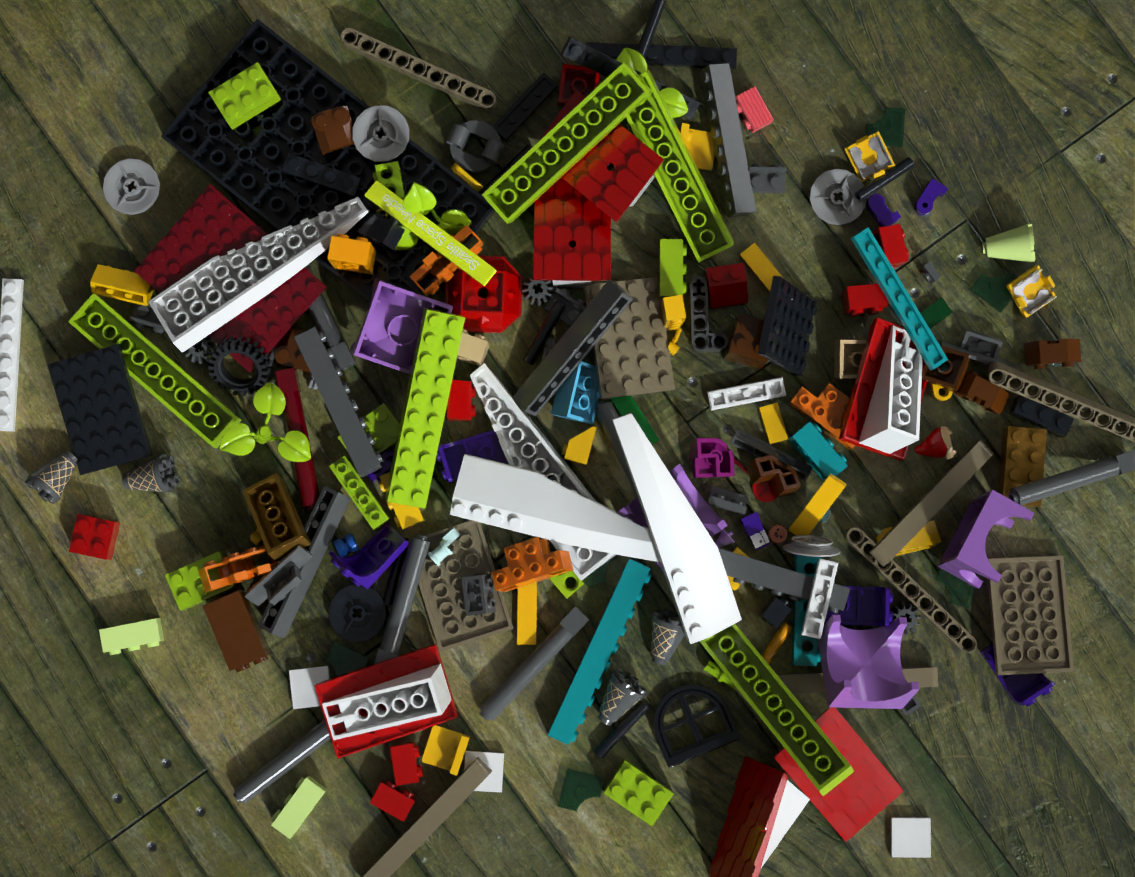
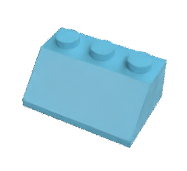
[551,361,600,425]

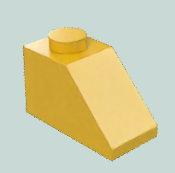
[561,427,596,465]

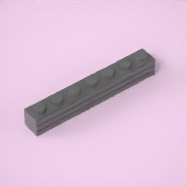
[730,429,813,482]

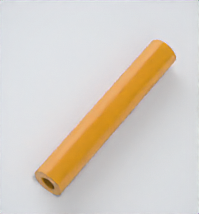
[761,622,793,664]

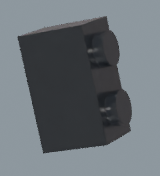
[758,596,792,628]

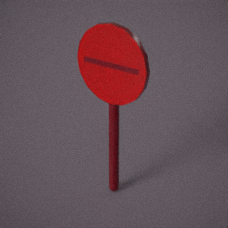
[734,458,776,502]

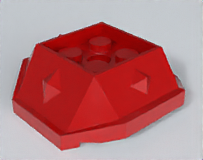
[445,256,523,333]

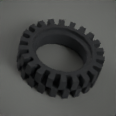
[208,336,271,396]

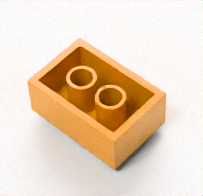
[328,234,376,275]

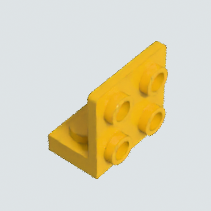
[680,123,715,171]
[422,725,470,776]

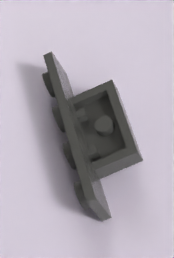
[940,328,1016,369]
[245,545,312,606]

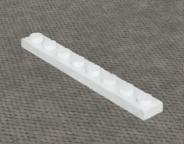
[0,279,24,432]

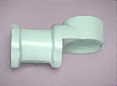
[427,528,461,566]

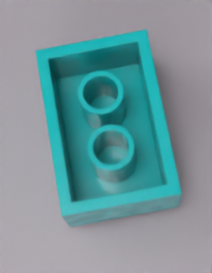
[788,422,848,481]

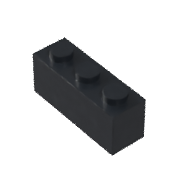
[349,208,405,250]
[1009,395,1074,438]

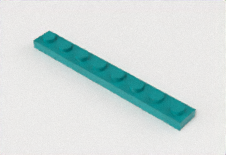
[851,227,948,370]

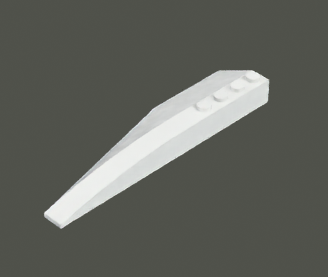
[148,197,368,353]
[470,363,616,581]
[612,413,742,644]

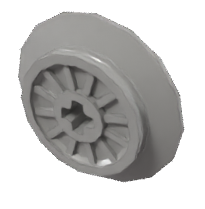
[353,106,409,162]
[103,158,160,215]
[810,169,866,225]
[782,535,841,557]

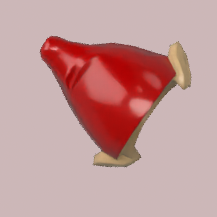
[914,426,957,459]

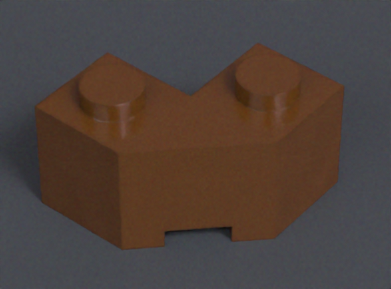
[1024,339,1081,369]
[952,371,1010,415]
[746,455,801,498]

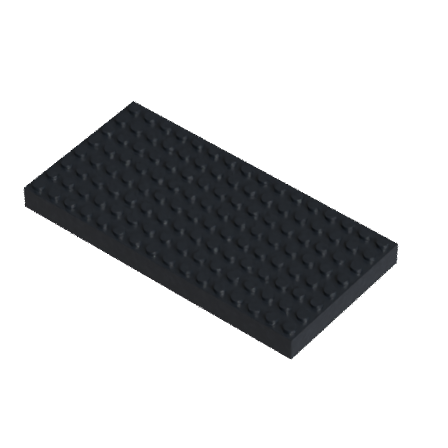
[161,19,496,303]

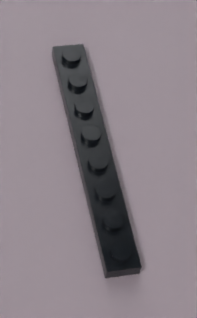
[560,36,700,120]
[586,42,737,69]

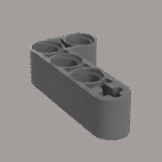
[689,276,728,353]

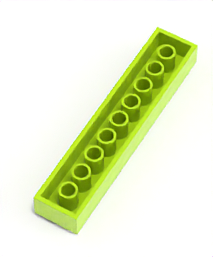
[482,62,653,224]
[626,70,734,263]
[68,293,242,449]
[385,308,465,509]
[700,624,854,796]

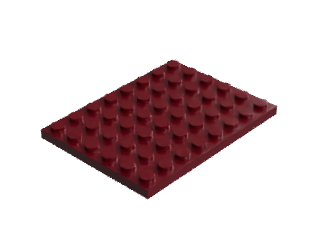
[135,184,327,373]

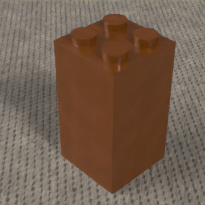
[724,314,768,369]
[203,590,272,673]

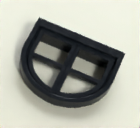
[654,684,741,769]

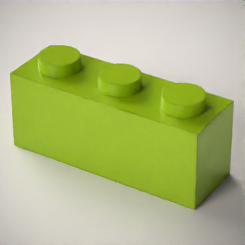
[659,239,687,299]

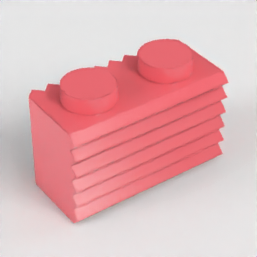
[735,86,774,133]

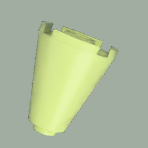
[982,224,1035,262]

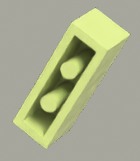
[99,618,164,655]
[271,776,327,839]

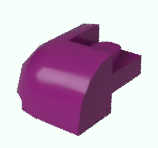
[689,438,734,478]

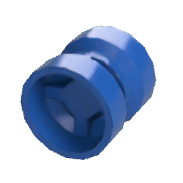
[333,533,359,557]

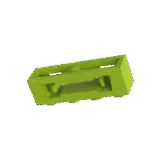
[329,455,391,530]

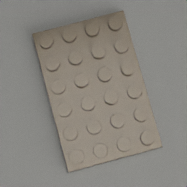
[583,277,675,400]
[407,520,514,652]
[988,556,1074,676]

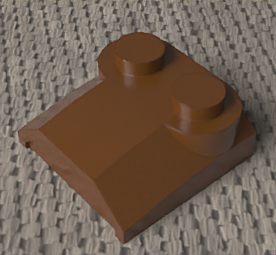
[310,106,354,155]
[274,328,311,373]
[922,345,970,392]

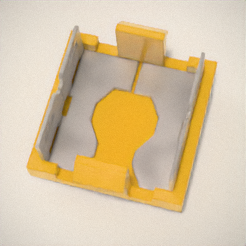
[844,131,895,182]
[1006,265,1057,318]

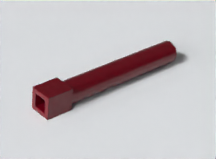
[275,368,320,510]

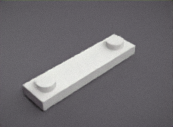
[707,377,786,411]
[801,558,838,639]

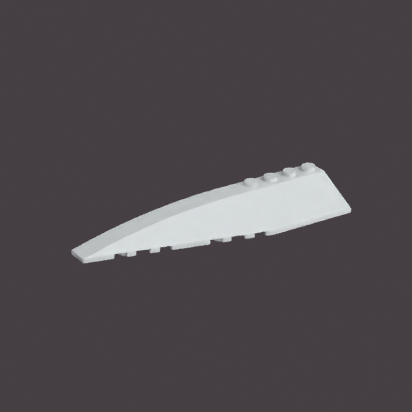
[450,454,660,562]

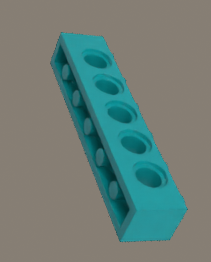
[791,554,823,666]

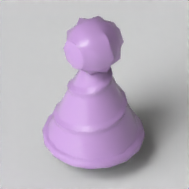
[716,529,735,548]

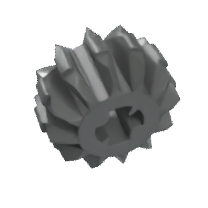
[522,276,554,306]
[185,336,216,364]
[890,602,921,635]

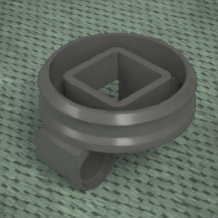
[446,120,505,173]

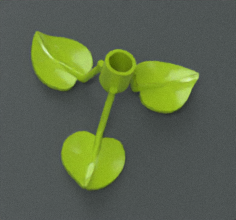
[617,48,688,128]
[395,182,471,250]
[220,383,311,462]

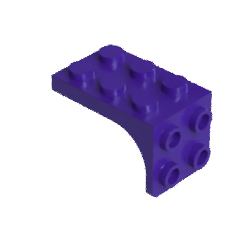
[437,430,509,484]
[328,522,410,589]
[824,586,893,626]
[980,643,1055,707]

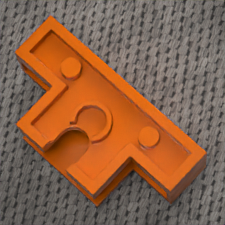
[409,225,483,296]
[788,383,855,450]
[491,537,573,592]
[198,546,280,593]

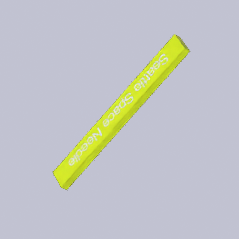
[364,180,497,286]

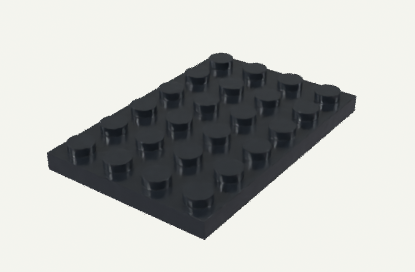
[758,276,817,376]
[47,344,153,475]

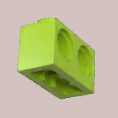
[373,161,405,200]
[549,571,584,599]

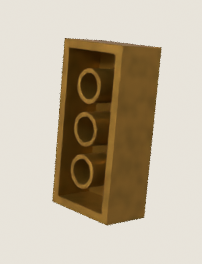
[998,426,1047,507]
[242,473,311,562]

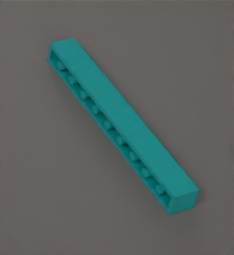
[548,559,652,745]

